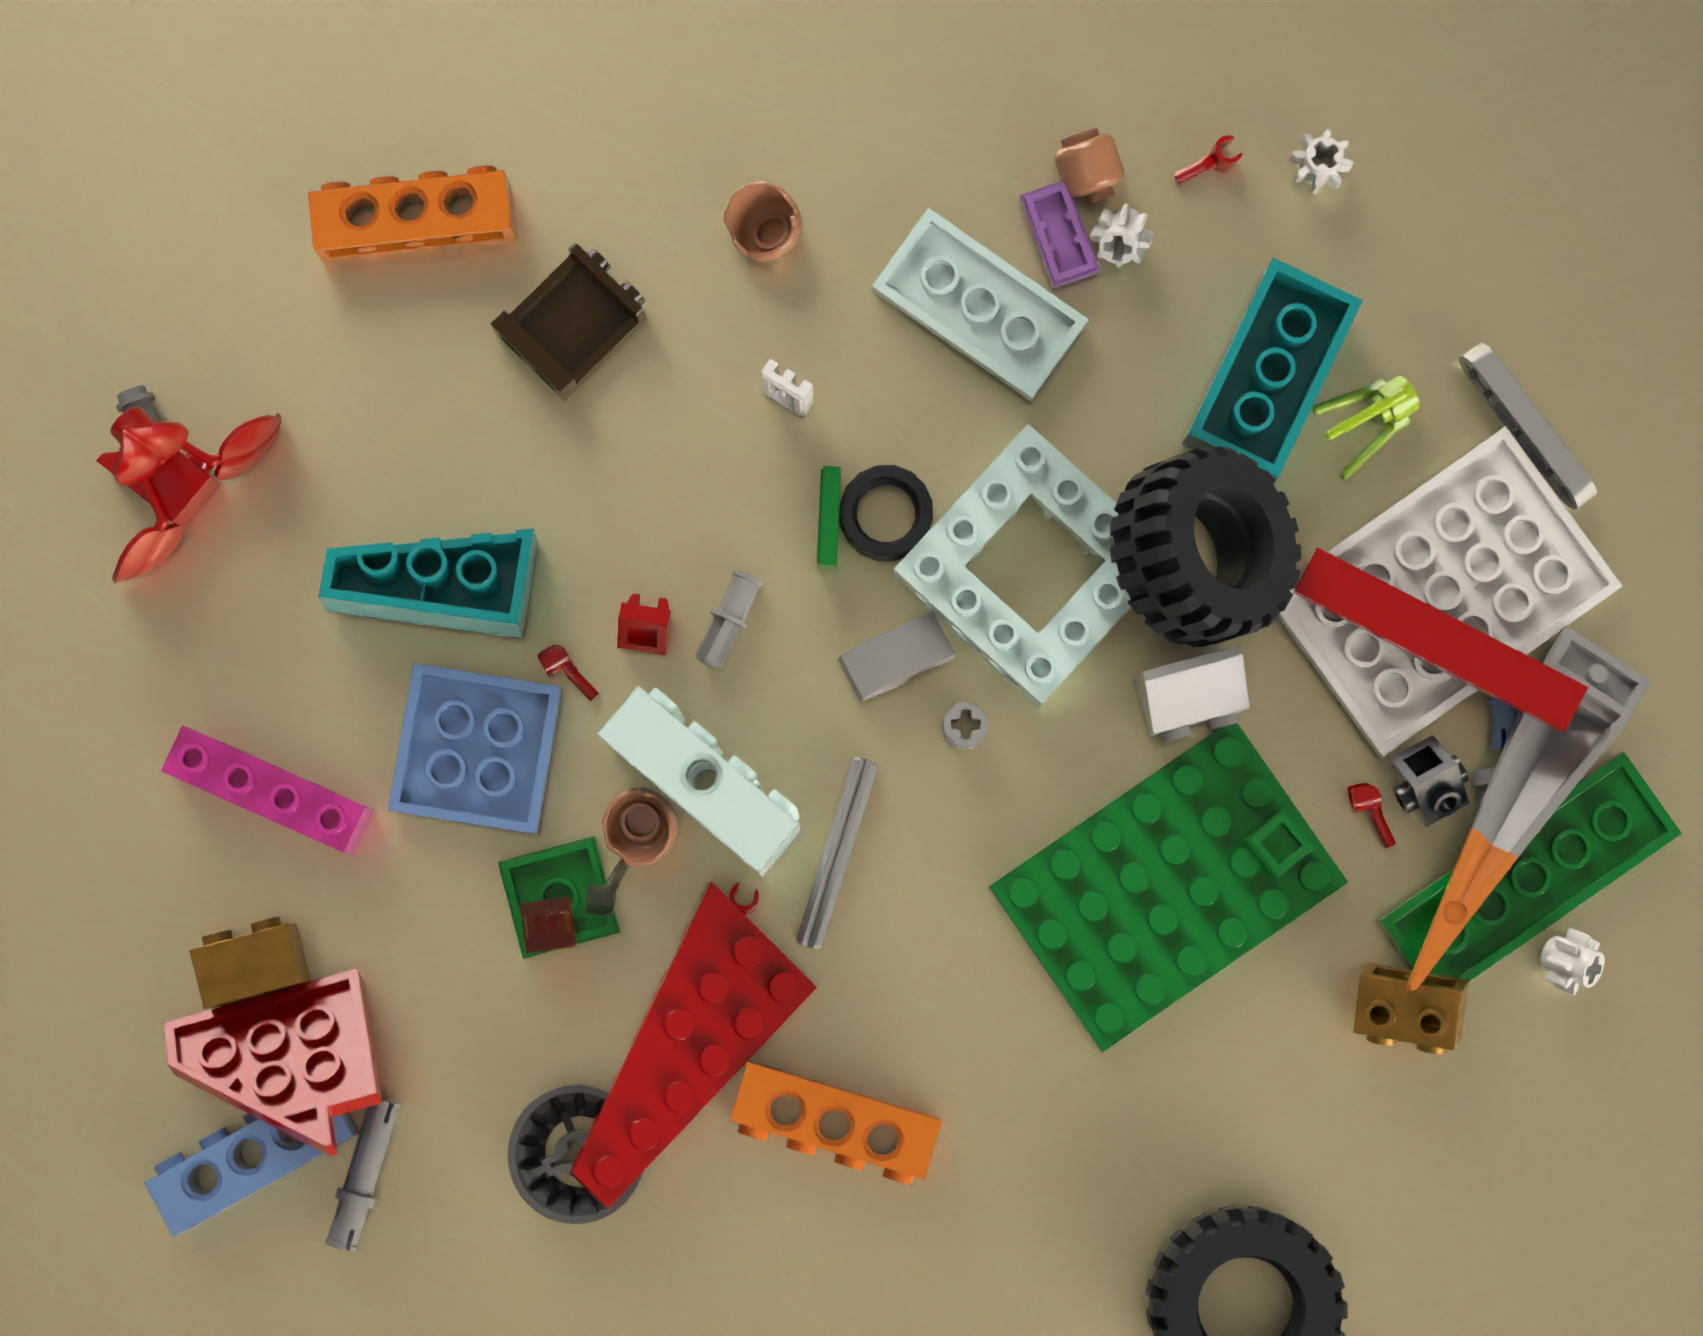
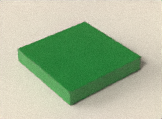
[498,836,621,959]

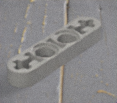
[1459,342,1597,510]

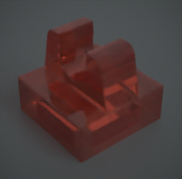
[520,897,578,954]

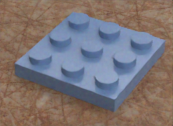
[388,663,562,835]

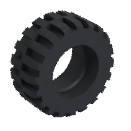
[1109,446,1302,647]
[1146,1205,1348,1336]

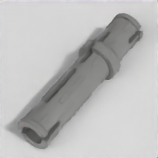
[325,1098,401,1252]

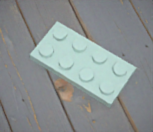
[871,207,1089,402]

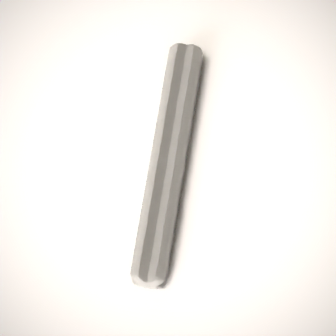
[796,757,878,950]

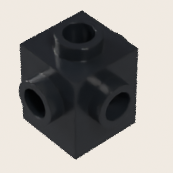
[1389,735,1470,827]

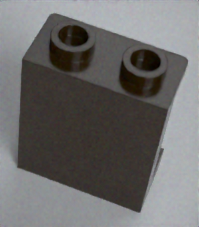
[490,242,647,402]

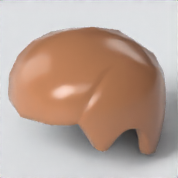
[723,181,802,263]
[602,787,678,866]

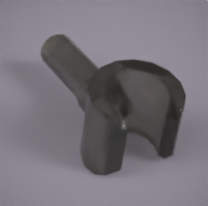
[585,858,629,916]

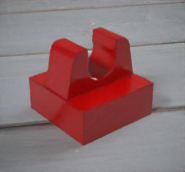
[617,594,671,655]

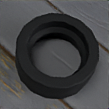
[840,465,933,561]

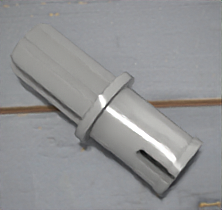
[696,570,763,669]

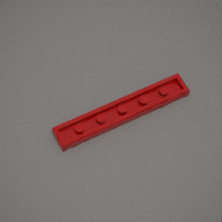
[1293,547,1589,733]

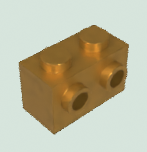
[1353,963,1469,1054]

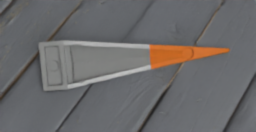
[1406,626,1651,992]

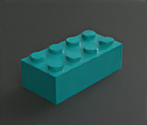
[1182,258,1363,480]

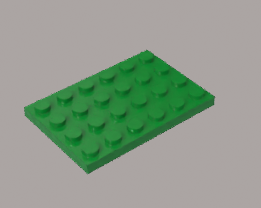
[988,723,1348,1053]

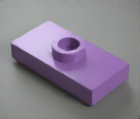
[1019,181,1100,290]

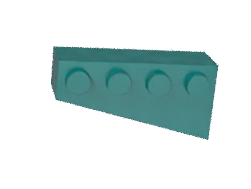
[318,528,538,639]

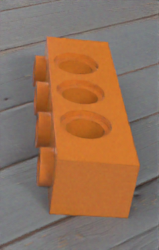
[308,165,515,261]
[730,1060,942,1185]

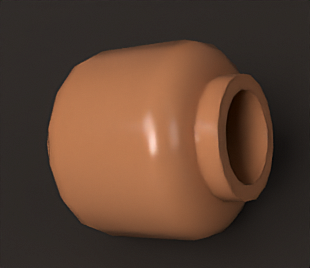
[1054,127,1125,204]

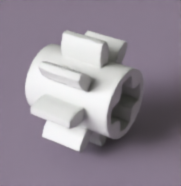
[1289,129,1353,194]
[1090,203,1154,268]
[1540,928,1605,995]

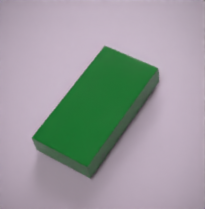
[817,466,841,572]

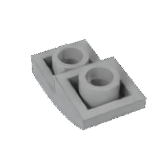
[838,612,955,702]

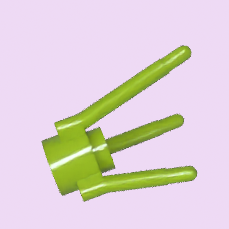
[1313,375,1420,479]

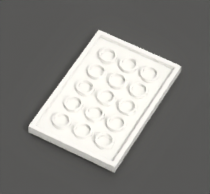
[1278,426,1623,758]

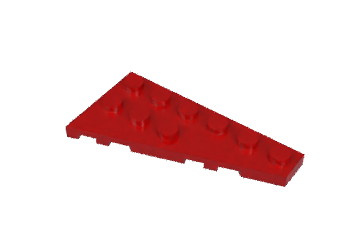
[569,881,817,1209]

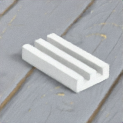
[761,358,813,417]

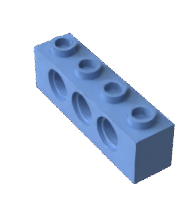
[144,1112,360,1237]

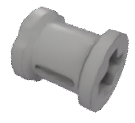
[942,702,988,750]

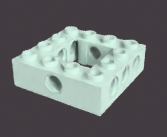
[893,424,1131,709]
[597,686,801,877]

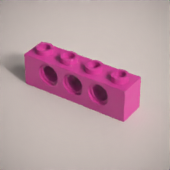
[161,725,374,855]

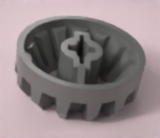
[508,1084,644,1224]

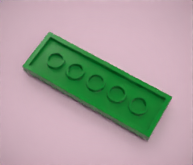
[1377,752,1682,982]

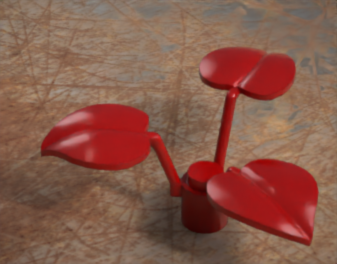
[110,407,282,584]

